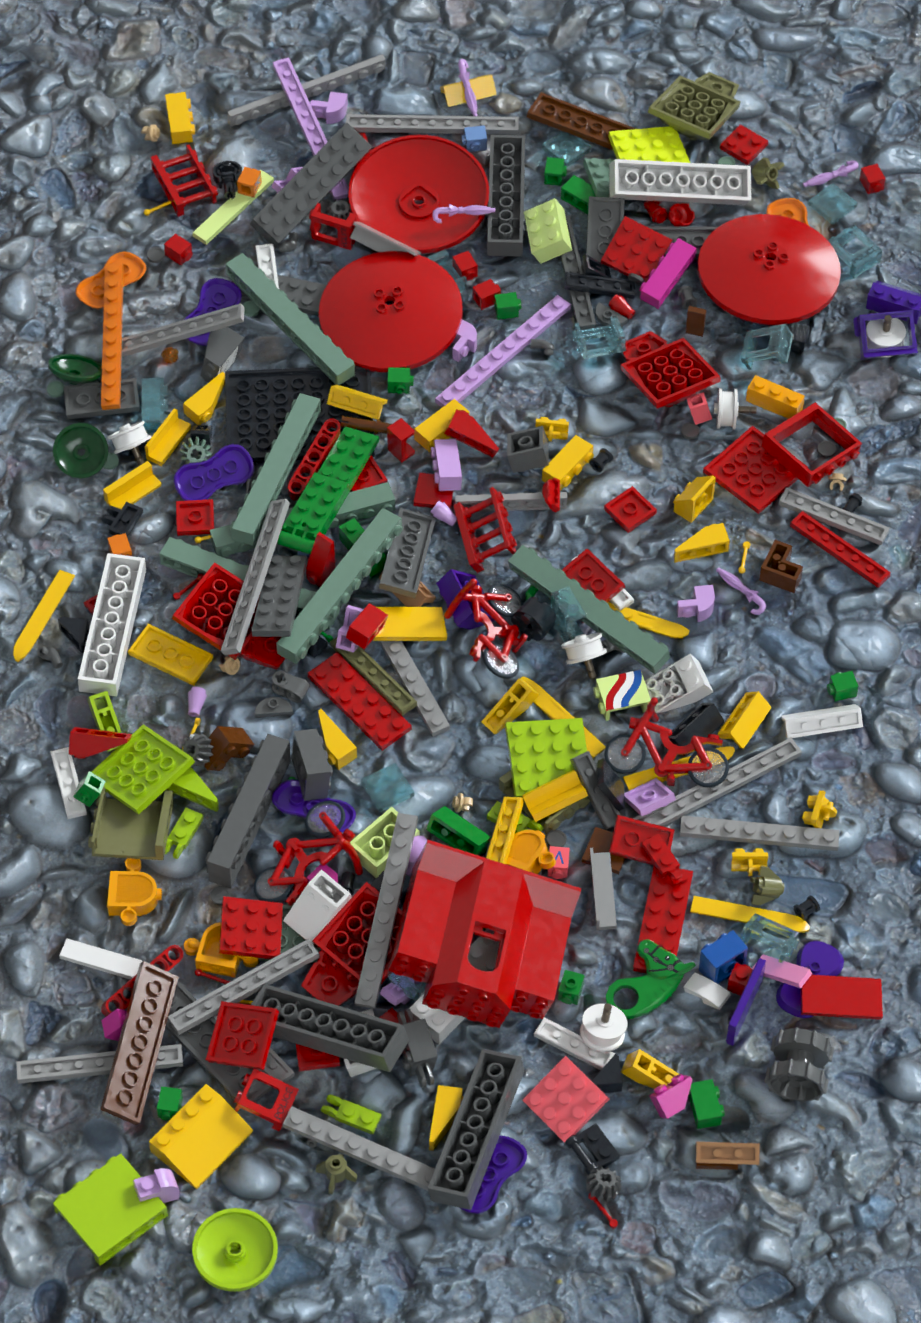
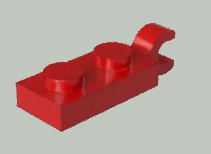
[642,834,683,885]

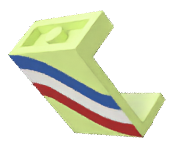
[593,670,651,721]

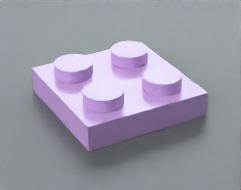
[624,778,676,816]

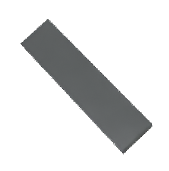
[570,751,621,830]

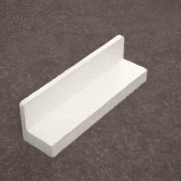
[781,704,863,739]

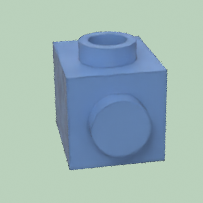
[461,125,487,152]

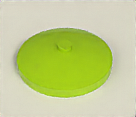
[192,1208,278,1292]

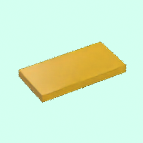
[373,607,447,641]
[128,624,214,686]

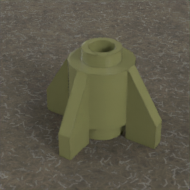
[752,157,785,189]
[750,865,784,905]
[316,1153,357,1194]

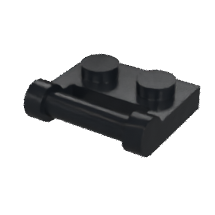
[565,1124,620,1175]

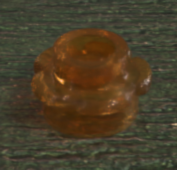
[161,347,179,364]

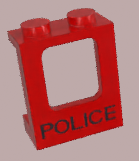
[309,203,357,250]
[234,1068,299,1131]

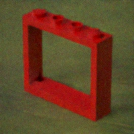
[761,402,862,487]

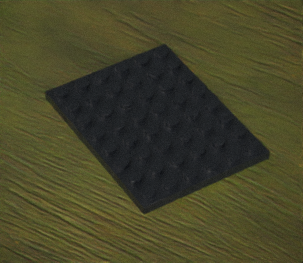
[225,366,375,462]

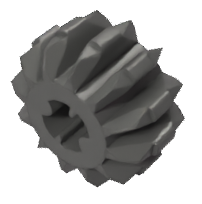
[326,198,351,220]
[181,733,214,766]
[586,1166,622,1202]

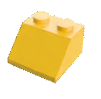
[673,476,716,523]

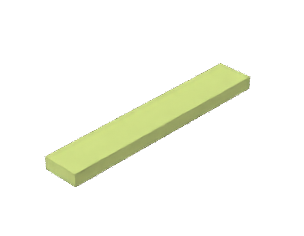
[193,170,274,245]

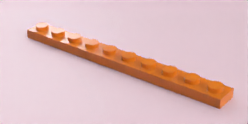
[101,262,124,410]

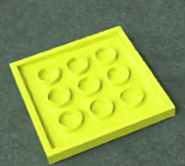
[608,126,690,163]

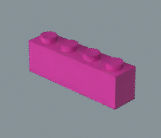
[639,238,697,309]

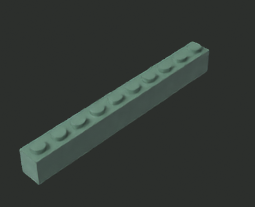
[225,253,355,385]
[230,393,321,546]
[210,482,395,557]
[276,508,403,664]
[159,537,340,630]
[508,545,670,674]

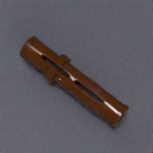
[341,416,391,435]

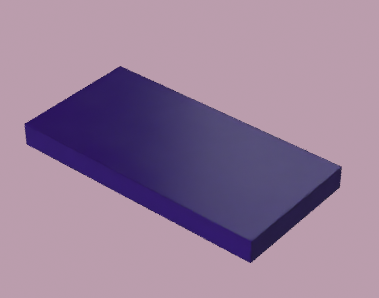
[726,958,766,1046]

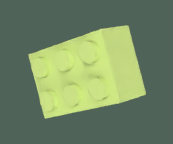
[524,198,572,264]
[350,807,420,878]

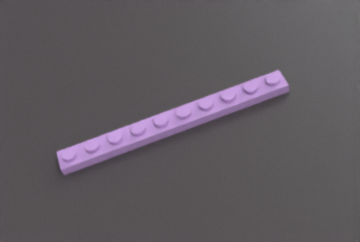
[273,57,349,200]
[435,295,571,407]

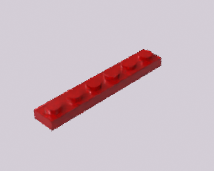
[790,511,891,588]

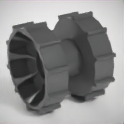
[765,1027,834,1103]

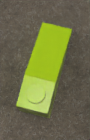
[87,691,122,752]
[166,767,219,812]

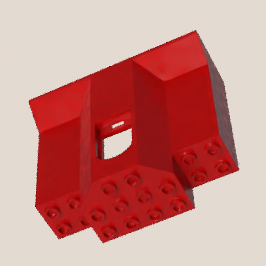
[388,840,582,1028]

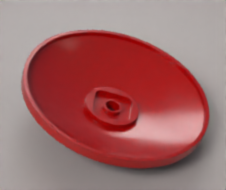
[348,135,489,254]
[698,214,841,325]
[319,251,463,372]

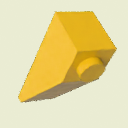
[183,372,225,425]
[674,523,730,563]
[481,678,539,735]
[318,709,357,770]
[621,1049,679,1089]
[429,1085,464,1151]

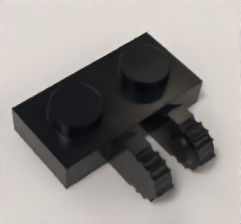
[101,502,143,537]

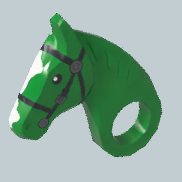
[606,939,696,1019]

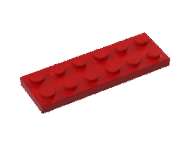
[308,652,412,751]
[633,865,693,974]

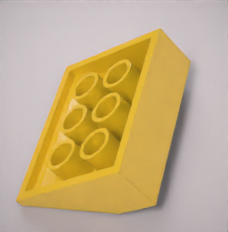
[149,1084,253,1190]

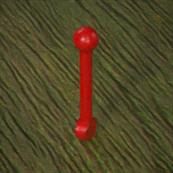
[173,574,204,600]
[195,968,230,984]
[588,1192,618,1228]

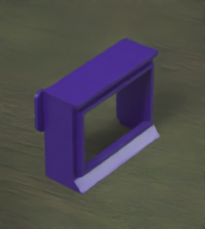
[853,310,918,360]

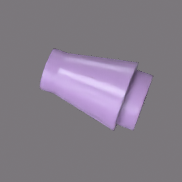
[430,501,457,526]
[188,687,207,717]

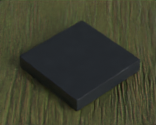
[597,758,625,811]

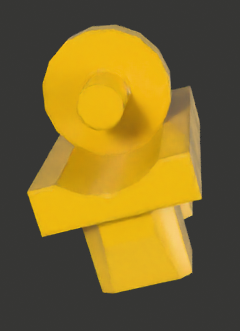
[535,417,569,442]
[802,790,837,828]
[731,848,768,876]

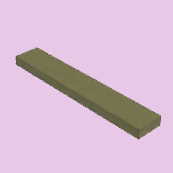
[330,637,417,716]

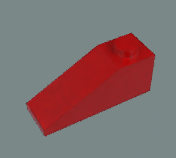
[444,409,499,458]
[306,532,335,587]
[69,727,132,759]

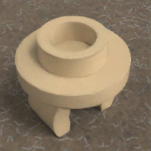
[141,124,160,142]
[828,473,847,492]
[219,656,240,675]
[452,793,473,813]

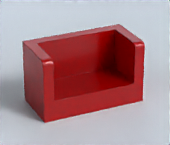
[387,418,415,463]
[346,603,388,650]

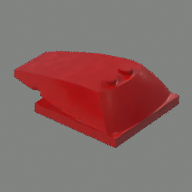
[619,331,721,409]
[172,562,286,670]
[301,882,402,1006]

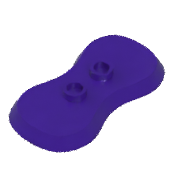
[184,278,242,346]
[174,444,254,501]
[272,780,356,833]
[776,941,844,1018]
[460,1136,527,1214]

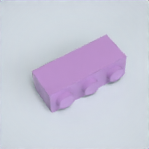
[431,439,462,491]

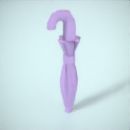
[458,59,477,116]
[803,160,859,187]
[432,204,495,224]
[716,567,766,615]

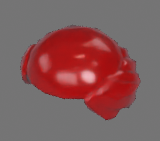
[668,203,695,227]

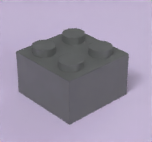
[507,426,549,473]

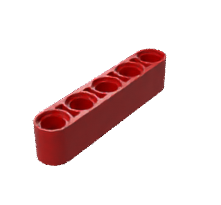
[288,418,340,501]
[101,945,183,1016]

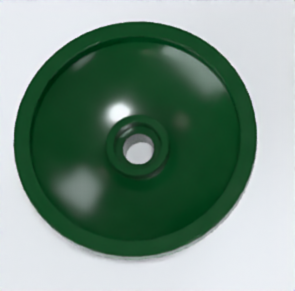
[48,354,102,385]
[53,423,109,479]

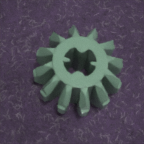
[180,437,211,464]

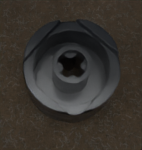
[511,597,557,641]

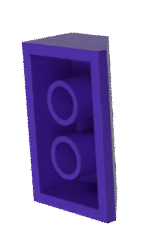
[866,281,921,324]
[436,569,495,630]

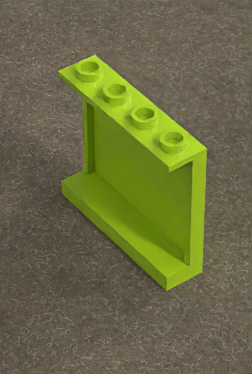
[53,1153,168,1266]

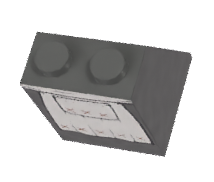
[200,327,244,382]

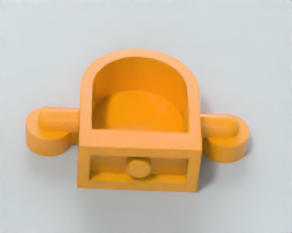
[490,830,556,874]
[107,858,162,926]
[184,922,259,978]

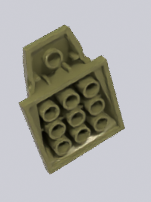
[648,72,741,141]

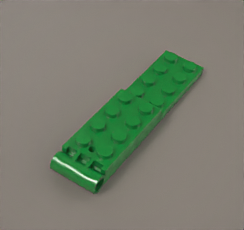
[277,426,379,554]

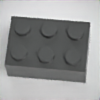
[291,729,333,801]

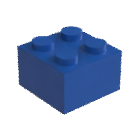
[698,930,748,984]

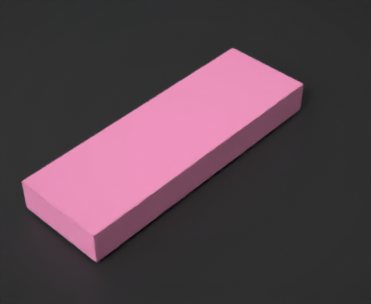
[752,954,812,988]

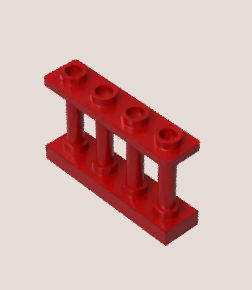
[150,145,218,217]
[453,487,517,573]

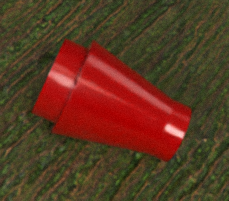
[644,201,668,223]
[608,294,636,319]

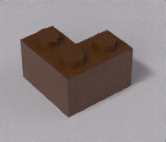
[759,540,803,593]
[205,726,255,771]

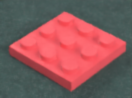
[523,1056,610,1143]

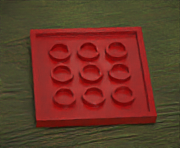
[703,426,808,514]

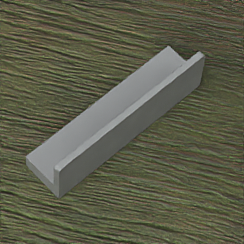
[350,222,421,256]
[590,848,617,930]

